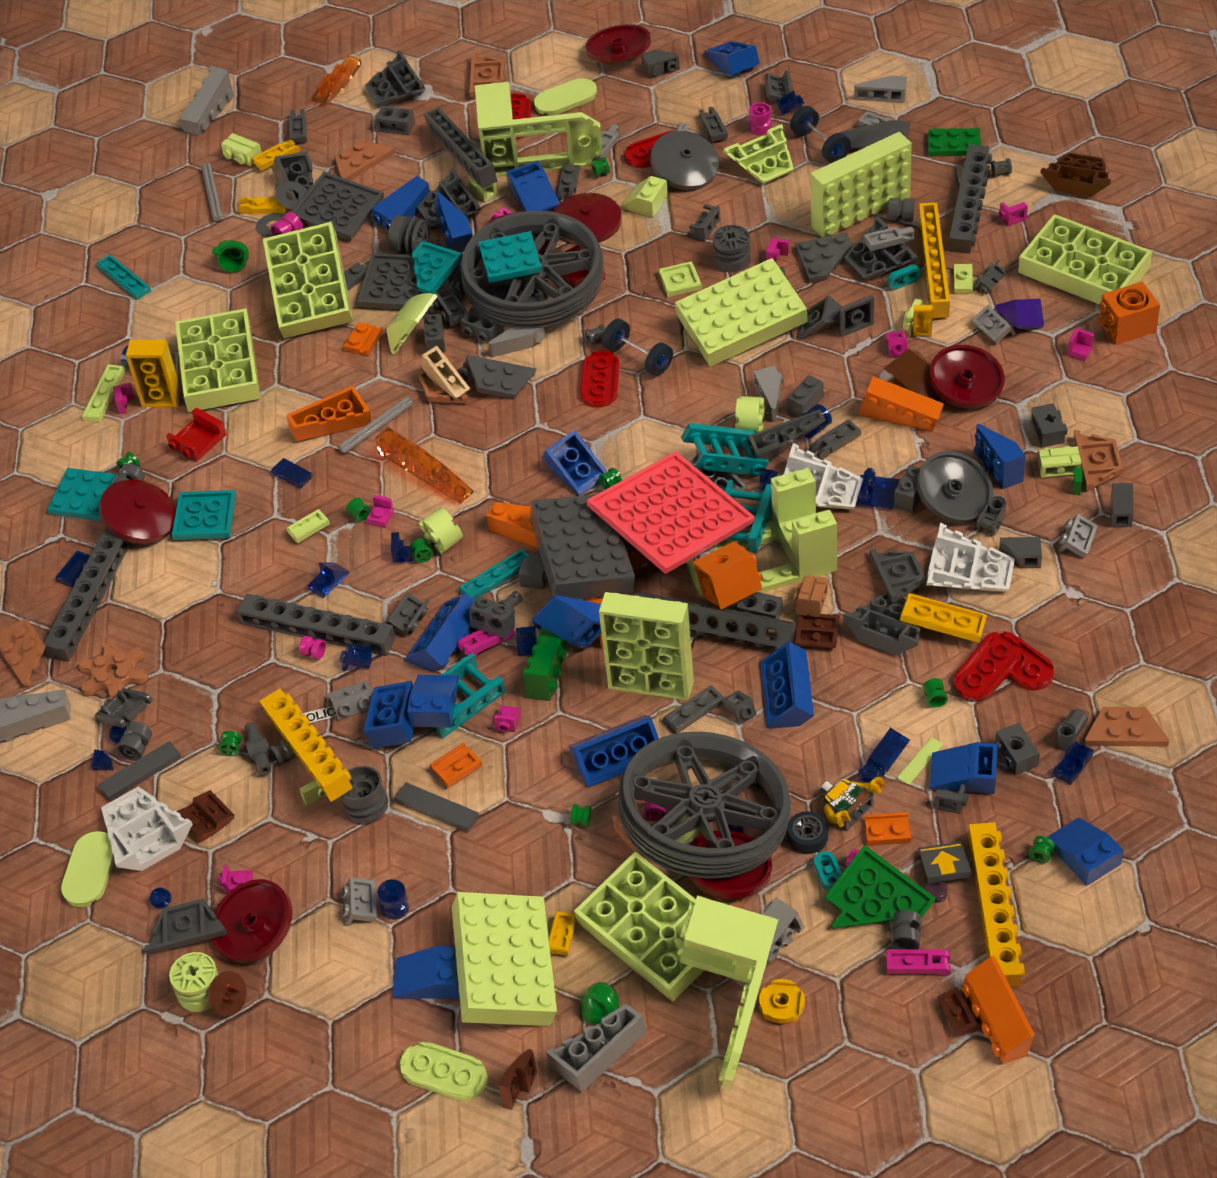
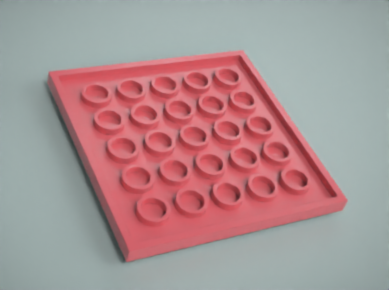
[587,451,755,574]

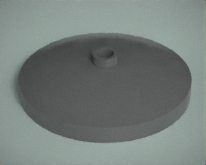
[650,131,719,190]
[917,451,993,524]

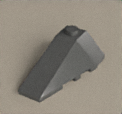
[748,410,825,460]

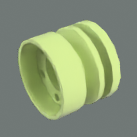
[169,952,218,1012]

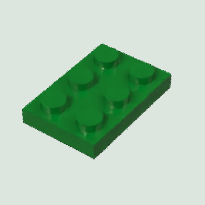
[928,128,981,157]

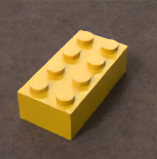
[126,339,182,407]

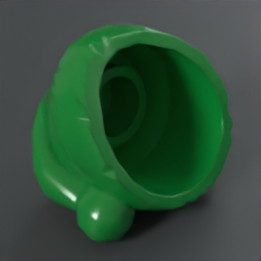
[212,240,249,273]
[581,982,620,1025]

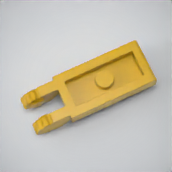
[252,140,300,171]
[238,196,287,214]

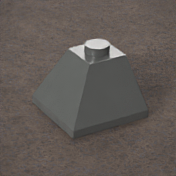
[798,295,843,339]
[840,296,874,337]

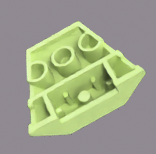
[723,124,793,184]
[386,293,437,355]

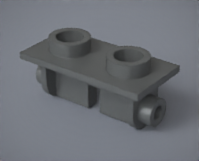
[973,260,1006,294]

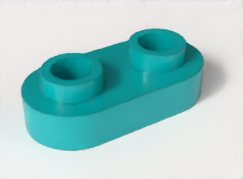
[887,265,922,290]
[814,851,842,891]

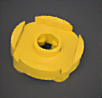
[759,979,805,1024]

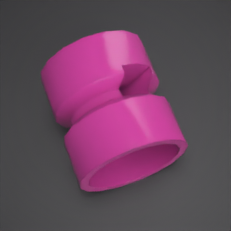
[749,102,772,135]
[270,212,303,236]

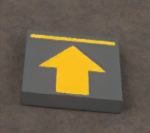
[918,841,971,883]

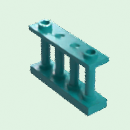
[681,423,769,476]
[713,479,772,553]
[436,652,506,739]

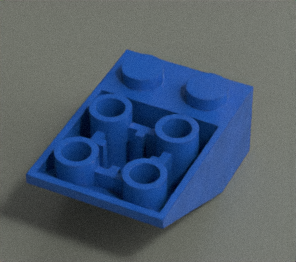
[506,161,560,211]
[434,192,473,252]
[974,424,1025,489]
[533,595,602,648]
[930,742,998,794]

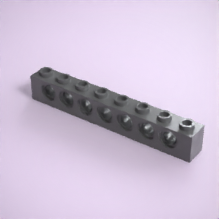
[424,107,498,189]
[949,145,992,253]
[43,528,131,662]
[635,592,796,650]
[237,593,395,656]

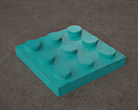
[478,231,542,283]
[47,468,118,521]
[172,490,237,540]

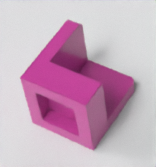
[1068,328,1094,361]

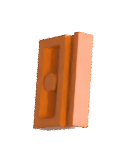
[343,322,383,357]
[430,742,482,788]
[864,812,911,846]

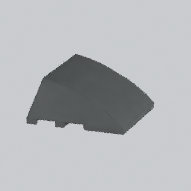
[365,50,426,106]
[417,168,482,229]
[844,216,918,280]
[843,592,920,655]

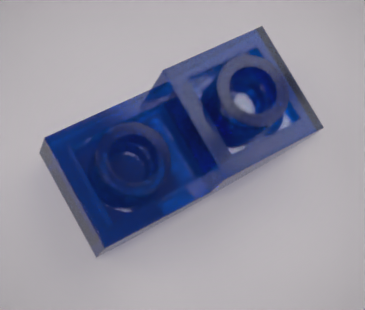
[1052,741,1095,785]

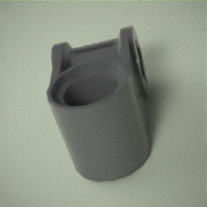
[976,496,1006,534]

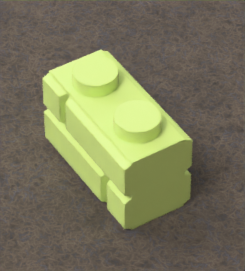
[221,133,262,166]
[1037,446,1081,478]

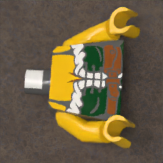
[820,777,886,831]

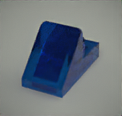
[308,562,349,598]

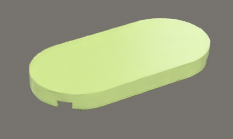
[534,78,597,116]
[61,831,115,907]
[400,1042,488,1101]

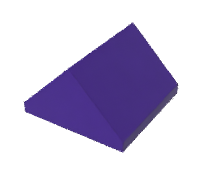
[995,299,1044,329]

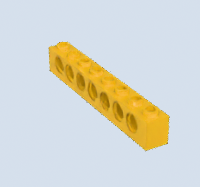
[919,202,950,318]
[259,688,353,802]
[968,822,1025,987]

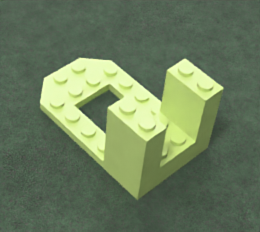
[475,82,603,177]
[686,468,837,596]
[677,896,778,1091]

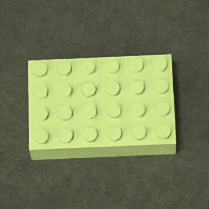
[810,132,912,237]
[1018,214,1152,304]
[263,222,353,339]
[675,258,808,367]
[175,309,261,412]
[599,592,694,701]
[574,851,704,1002]
[452,892,557,1026]

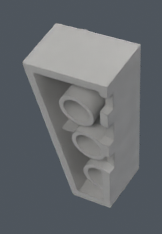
[180,66,234,136]
[0,689,71,742]
[731,897,805,988]
[546,1004,647,1092]

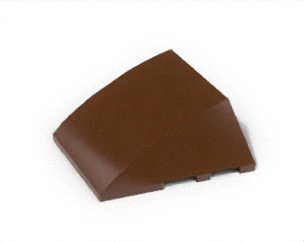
[1040,152,1111,198]
[879,349,941,401]

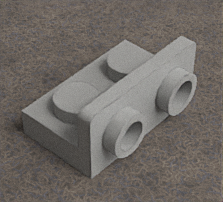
[972,305,1016,344]
[1058,514,1098,558]
[328,680,373,720]
[341,877,377,926]

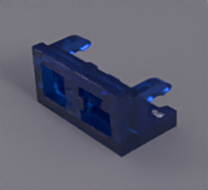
[865,727,910,776]

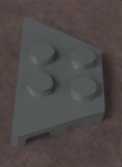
[465,355,536,399]
[870,549,925,603]
[144,898,227,955]

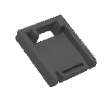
[95,688,153,728]

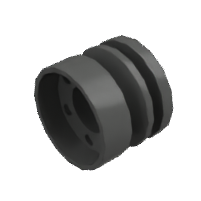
[388,215,430,255]
[713,225,751,272]
[340,766,388,823]

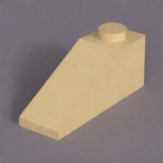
[419,346,470,400]

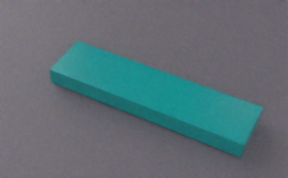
[96,254,151,300]
[459,548,530,601]

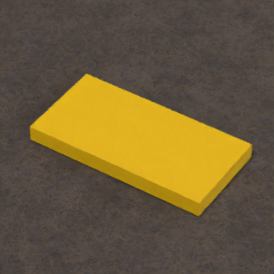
[900,593,987,643]

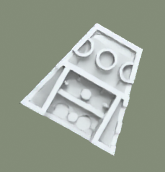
[783,443,863,510]
[925,523,1015,591]
[101,787,192,871]

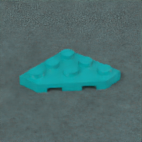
[412,241,463,294]

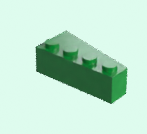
[523,627,570,701]

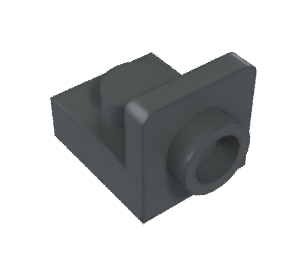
[722,690,757,724]
[935,784,969,814]

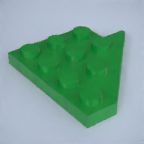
[824,844,936,929]

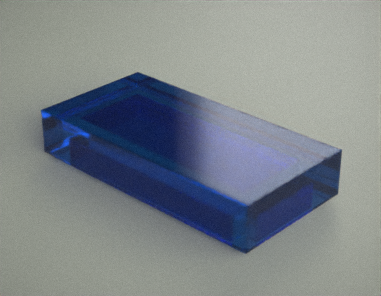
[271,458,313,489]
[55,550,90,588]

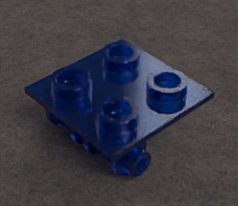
[856,468,899,509]

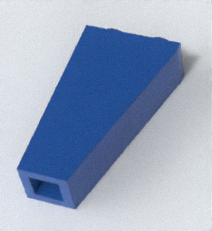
[372,176,430,231]

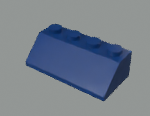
[405,593,475,671]
[760,641,814,729]
[568,715,659,787]

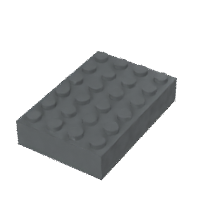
[530,494,635,599]

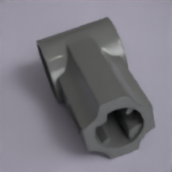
[1055,708,1088,750]

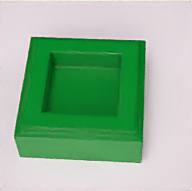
[1072,467,1082,495]

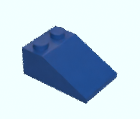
[704,40,760,76]
[542,430,607,496]
[407,675,459,727]
[363,681,414,749]
[1048,818,1123,886]
[393,946,460,999]

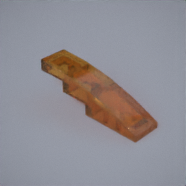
[311,55,362,105]

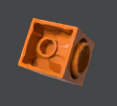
[1098,281,1160,345]
[693,541,762,610]

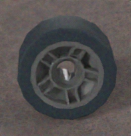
[787,811,828,854]

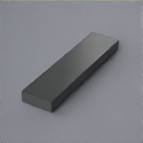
[98,741,181,801]
[395,782,479,832]

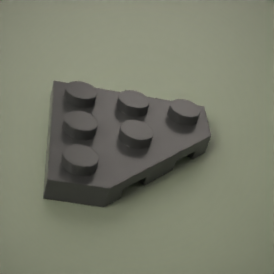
[795,233,852,284]

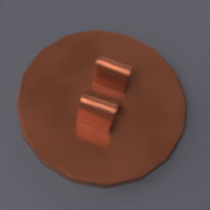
[208,971,247,1016]

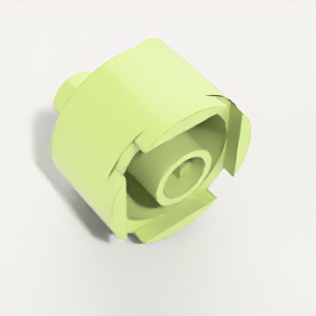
[735,396,765,433]
[418,508,463,554]

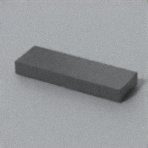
[663,685,725,734]

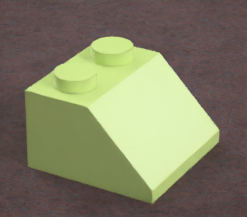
[622,176,668,218]

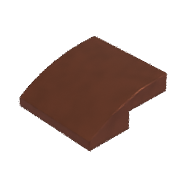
[795,614,840,648]
[177,790,235,843]
[937,987,982,1036]
[499,1049,537,1110]

